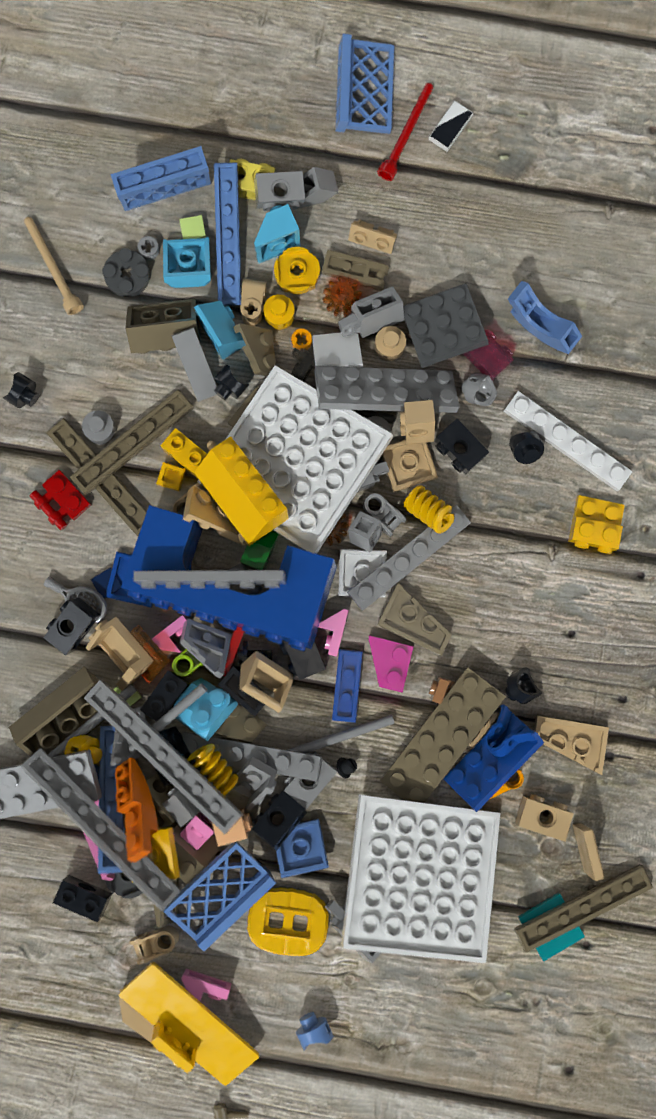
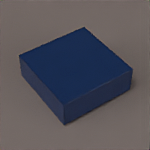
[90,567,122,599]

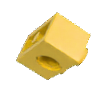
[160,428,207,478]

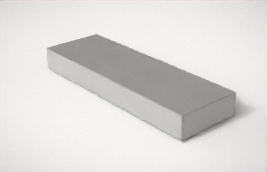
[171,327,217,402]

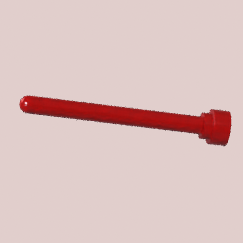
[377,83,433,181]

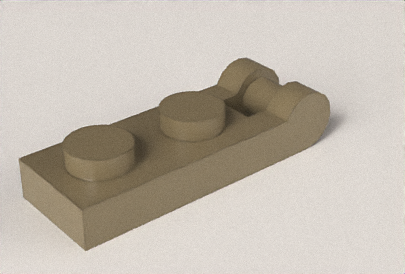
[321,249,389,291]

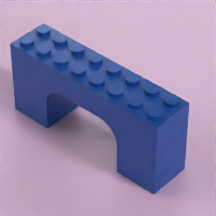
[121,505,337,651]

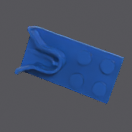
[443,704,545,812]

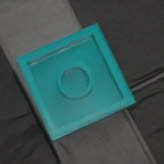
[518,892,585,962]

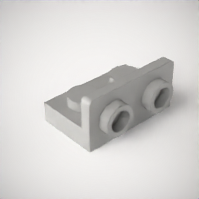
[233,757,277,810]

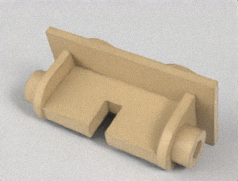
[348,219,397,254]

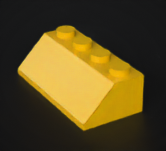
[194,436,289,546]

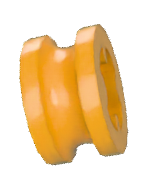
[291,329,312,352]

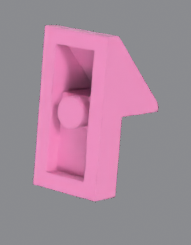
[318,609,348,657]
[144,615,187,653]
[180,811,214,850]
[181,968,232,1002]

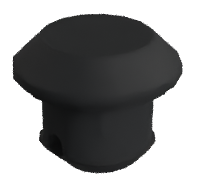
[336,757,357,779]

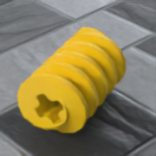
[404,485,455,534]
[187,743,239,796]

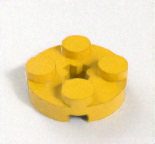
[274,247,320,294]

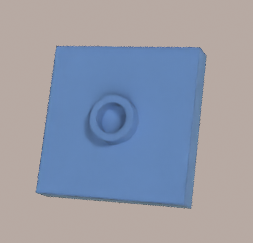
[276,819,329,878]

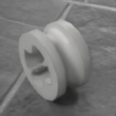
[138,236,160,260]

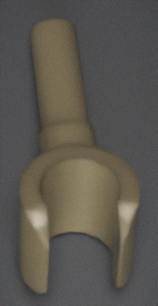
[213,1103,248,1119]

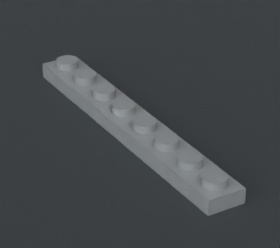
[84,680,243,834]
[21,748,181,911]

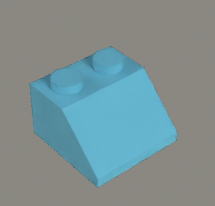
[254,204,300,264]
[194,301,246,360]

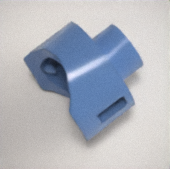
[296,1012,334,1051]

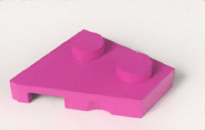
[368,635,414,693]

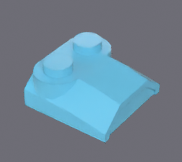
[163,237,212,288]
[174,678,238,742]

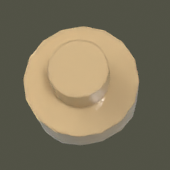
[375,326,406,361]

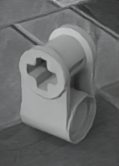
[363,493,407,537]

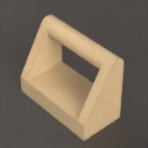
[240,651,293,713]

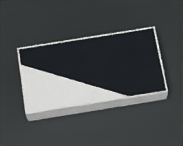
[429,101,473,152]

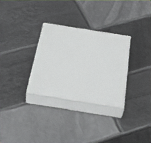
[312,332,363,367]
[338,549,387,598]

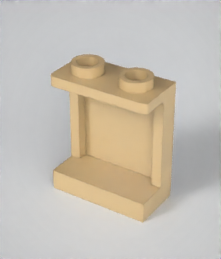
[86,617,154,691]

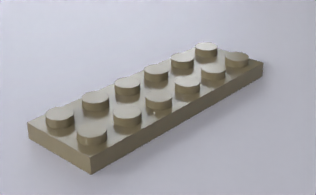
[380,667,506,803]

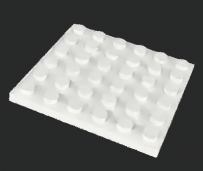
[197,366,393,554]
[341,795,501,963]

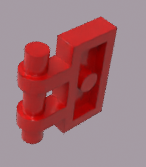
[30,470,91,531]

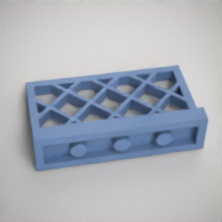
[335,34,394,134]
[110,146,211,211]
[163,841,276,951]

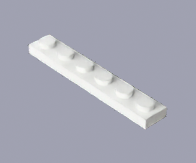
[503,391,633,491]

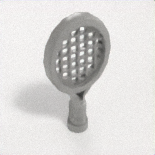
[44,576,108,623]

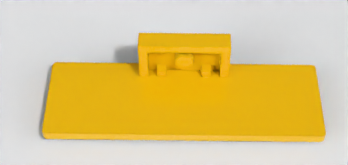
[119,962,259,1086]

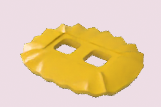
[247,887,329,956]

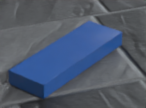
[332,649,363,723]

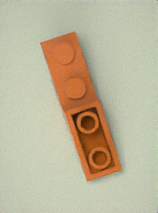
[115,757,158,862]

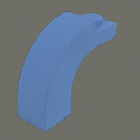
[508,281,582,354]

